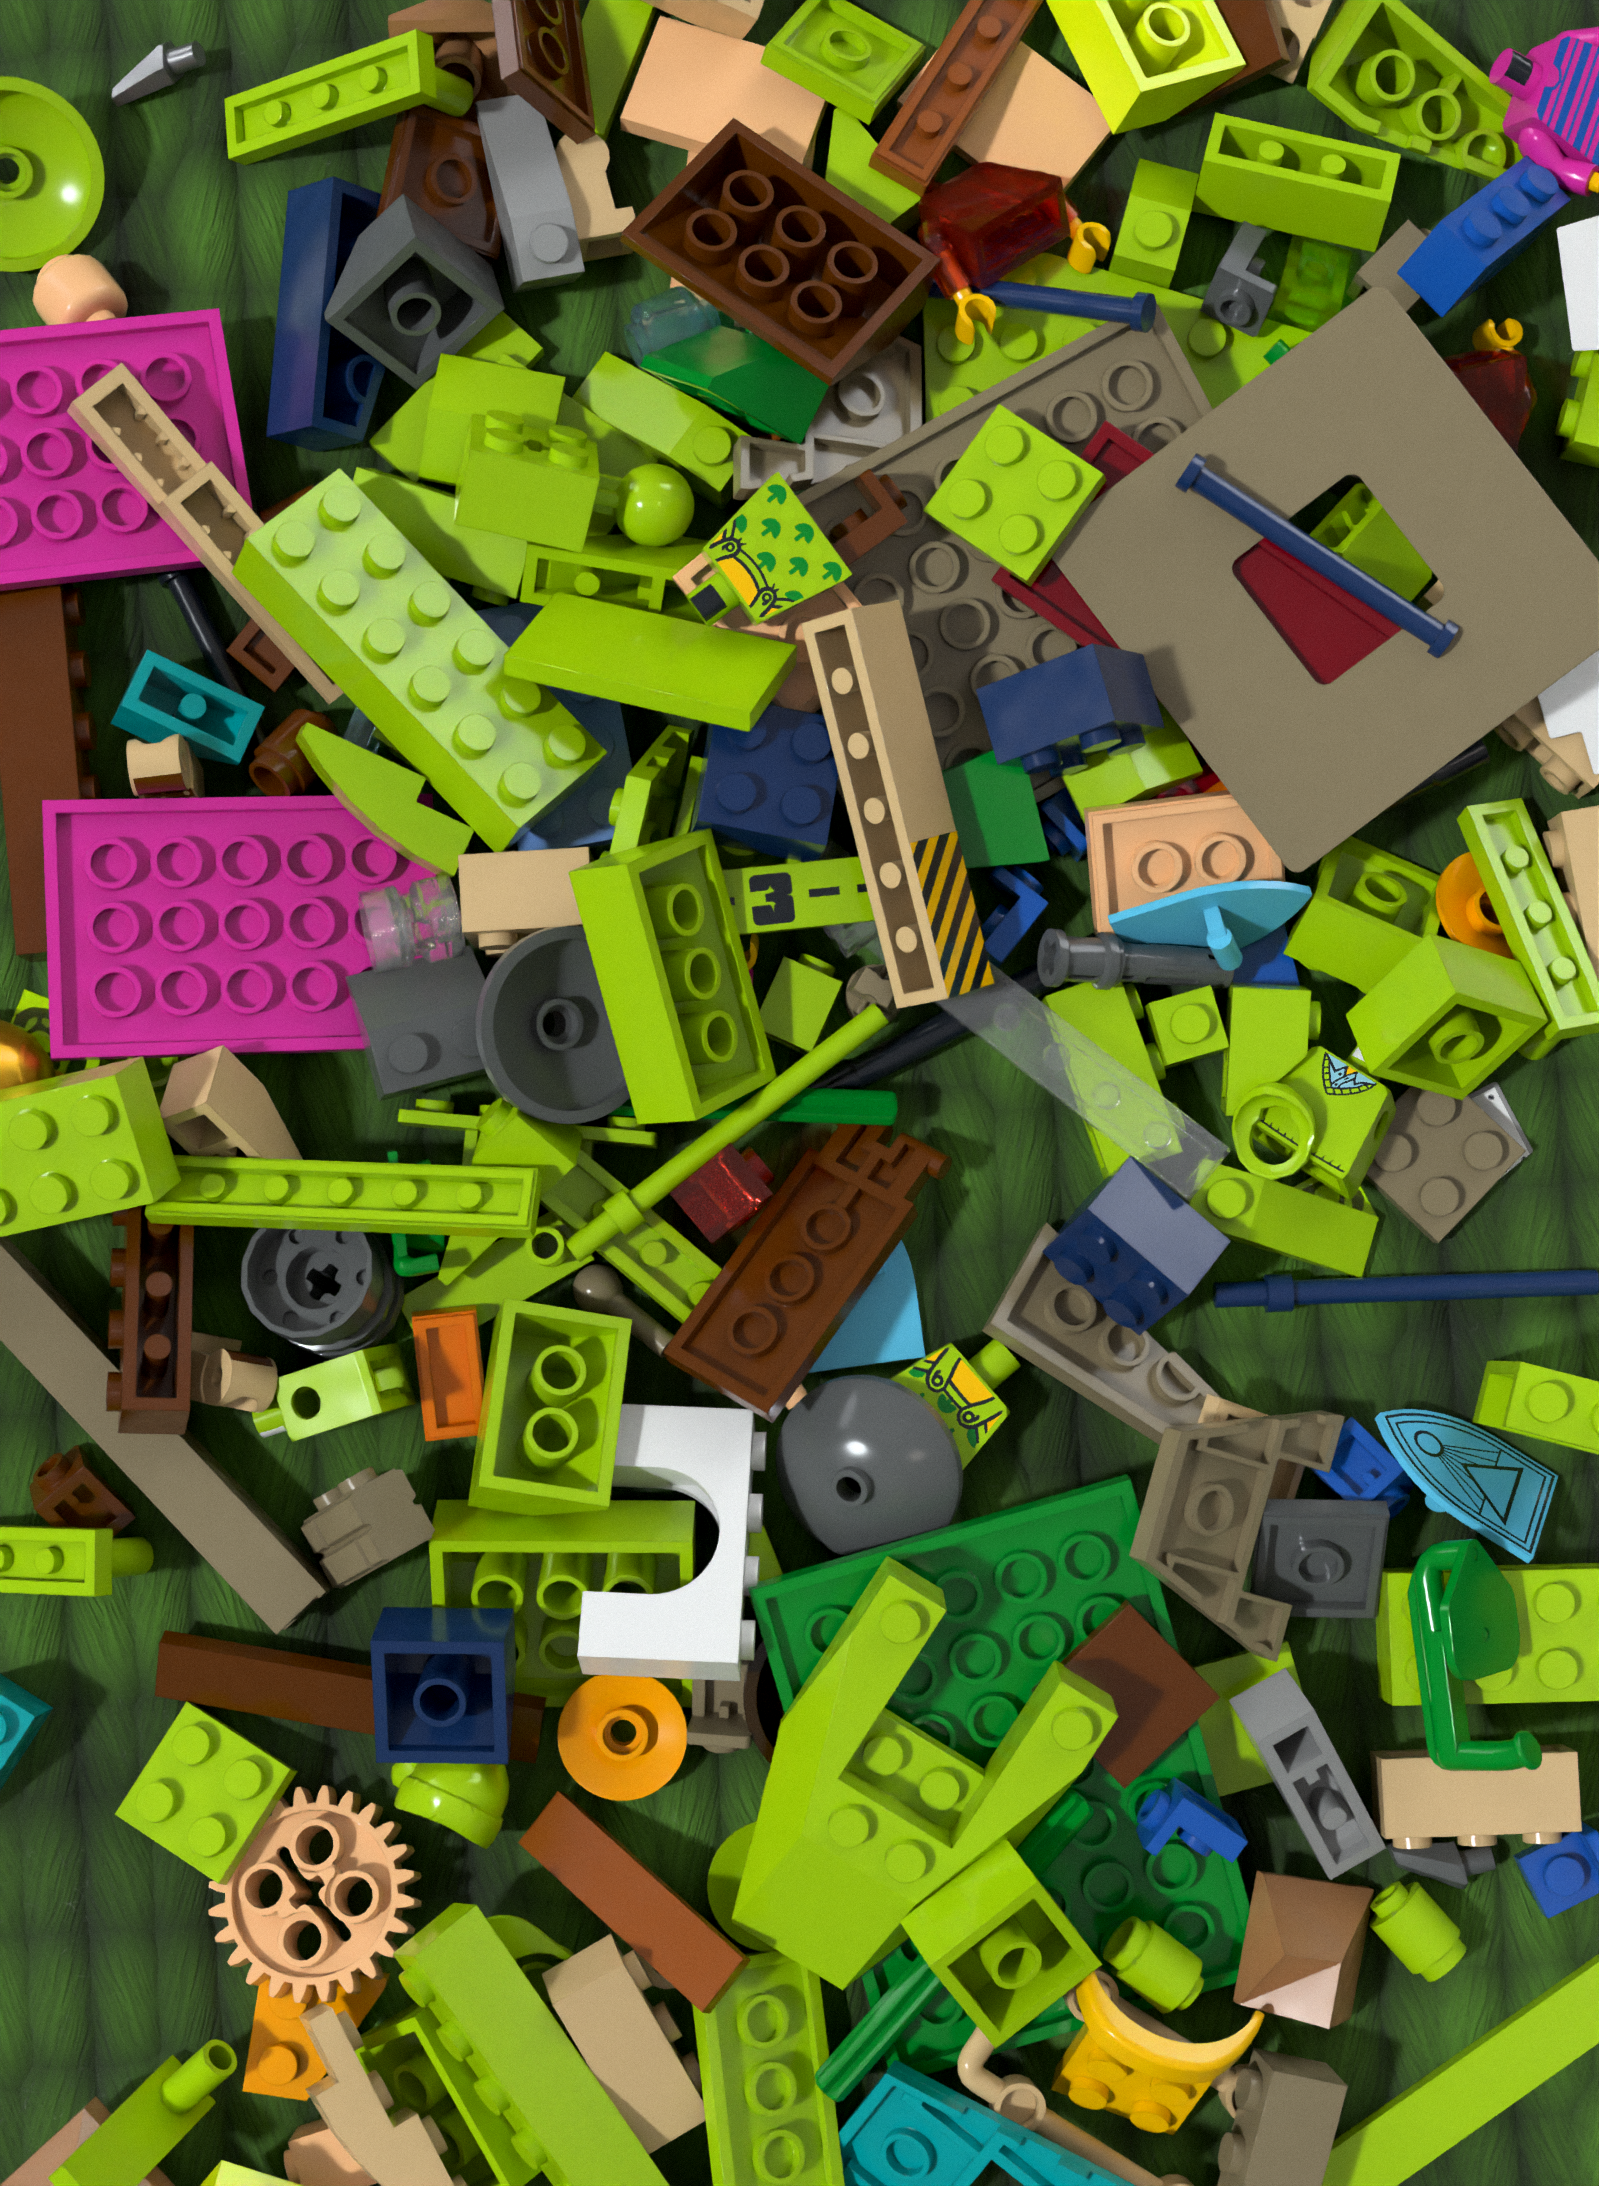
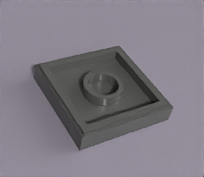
[1246,1499,1390,1618]

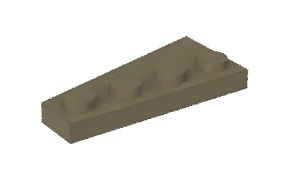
[982,1222,1221,1445]

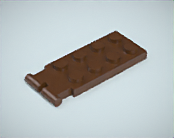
[663,1124,952,1423]

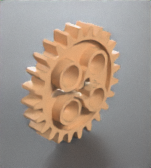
[208,1785,422,2004]

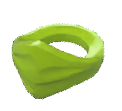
[1232,1082,1317,1180]

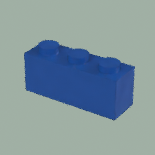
[1397,155,1571,318]

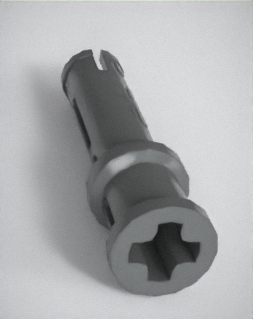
[1037,929,1234,990]

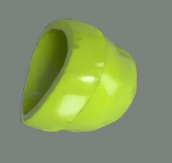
[391,1763,510,1849]

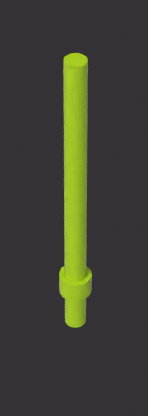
[565,1003,889,1262]

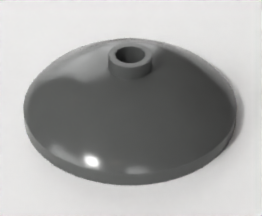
[476,926,630,1124]
[776,1375,963,1556]

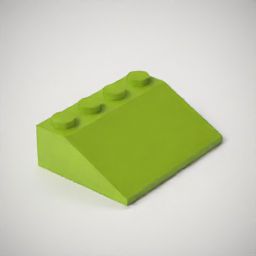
[429,1500,696,1708]

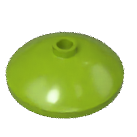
[0,76,105,272]

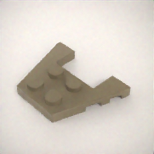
[733,320,922,500]
[1129,1410,1345,1662]

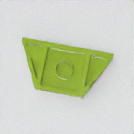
[599,725,695,859]

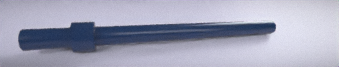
[1213,1270,1599,1313]

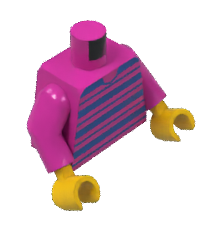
[1489,26,1599,197]

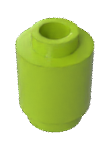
[1369,1881,1467,1982]
[1103,1916,1204,2014]

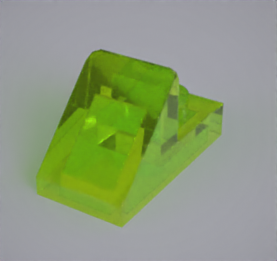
[1266,234,1352,333]

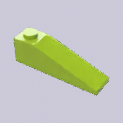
[1307,0,1523,182]

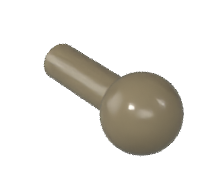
[572,1264,674,1358]

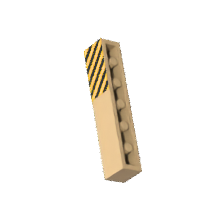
[801,600,994,1009]

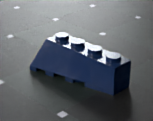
[266,176,385,452]

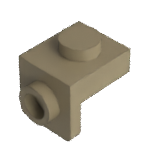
[686,1660,753,1753]

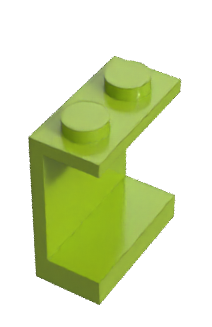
[1472,1360,1599,1455]

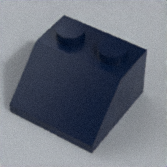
[370,1607,516,1764]

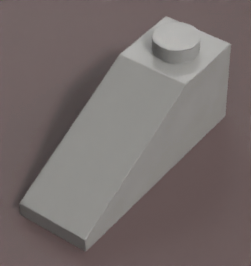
[474,95,585,293]
[1229,1668,1386,1880]

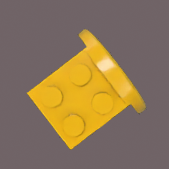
[1051,1971,1265,2136]

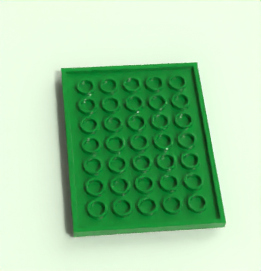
[748,1474,1250,2075]

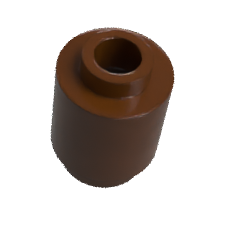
[249,709,339,797]

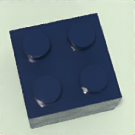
[976,643,1165,778]
[690,705,838,862]
[1042,1155,1230,1336]

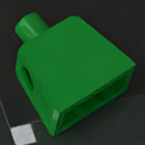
[941,747,1050,868]

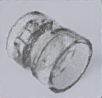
[358,874,466,974]

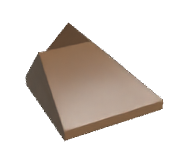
[388,0,518,124]
[1233,1871,1374,2029]

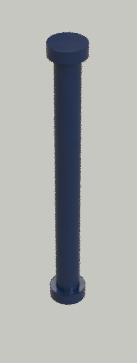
[928,272,1156,333]
[1175,453,1460,659]

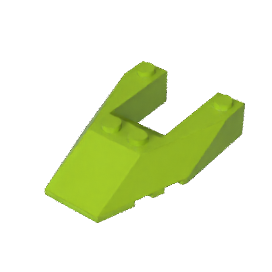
[731,1556,1119,1990]

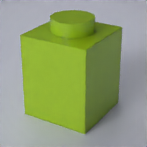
[760,953,843,1055]
[1143,985,1229,1069]

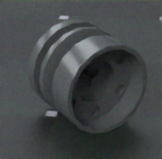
[241,1228,404,1359]

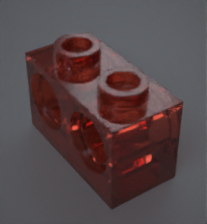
[670,1143,775,1248]

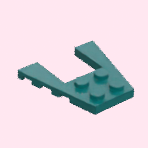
[838,2060,1136,2186]

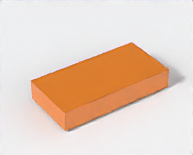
[412,1305,484,1441]

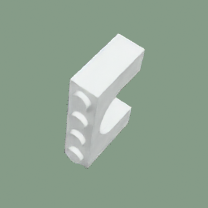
[577,1404,767,1681]

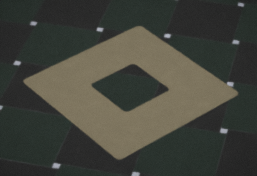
[1052,286,1599,872]

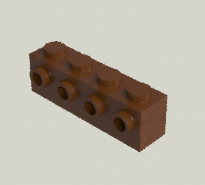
[106,1205,194,1435]

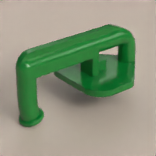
[1408,1539,1542,1771]

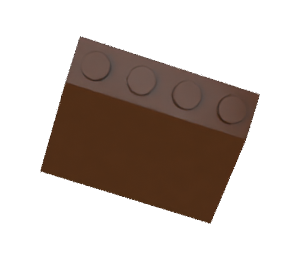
[620,118,941,386]

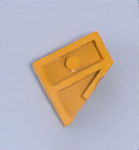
[242,1972,390,2101]

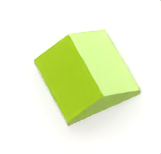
[418,353,566,486]
[1062,701,1203,824]

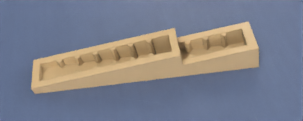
[67,362,344,704]

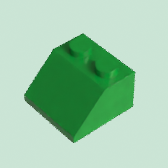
[640,325,829,445]

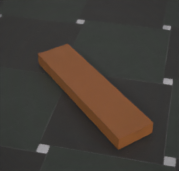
[868,0,1044,198]
[518,1791,751,2014]

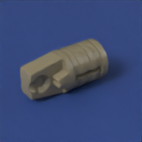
[845,964,900,1023]

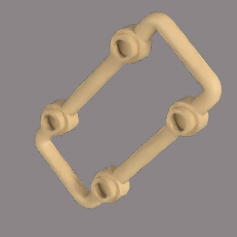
[958,1966,1249,2186]

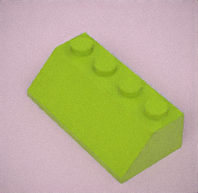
[568,828,777,1125]

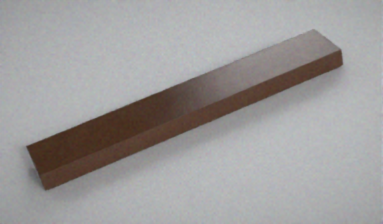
[155,1630,547,1764]

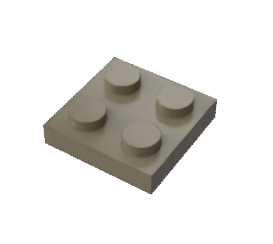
[1364,1085,1526,1244]

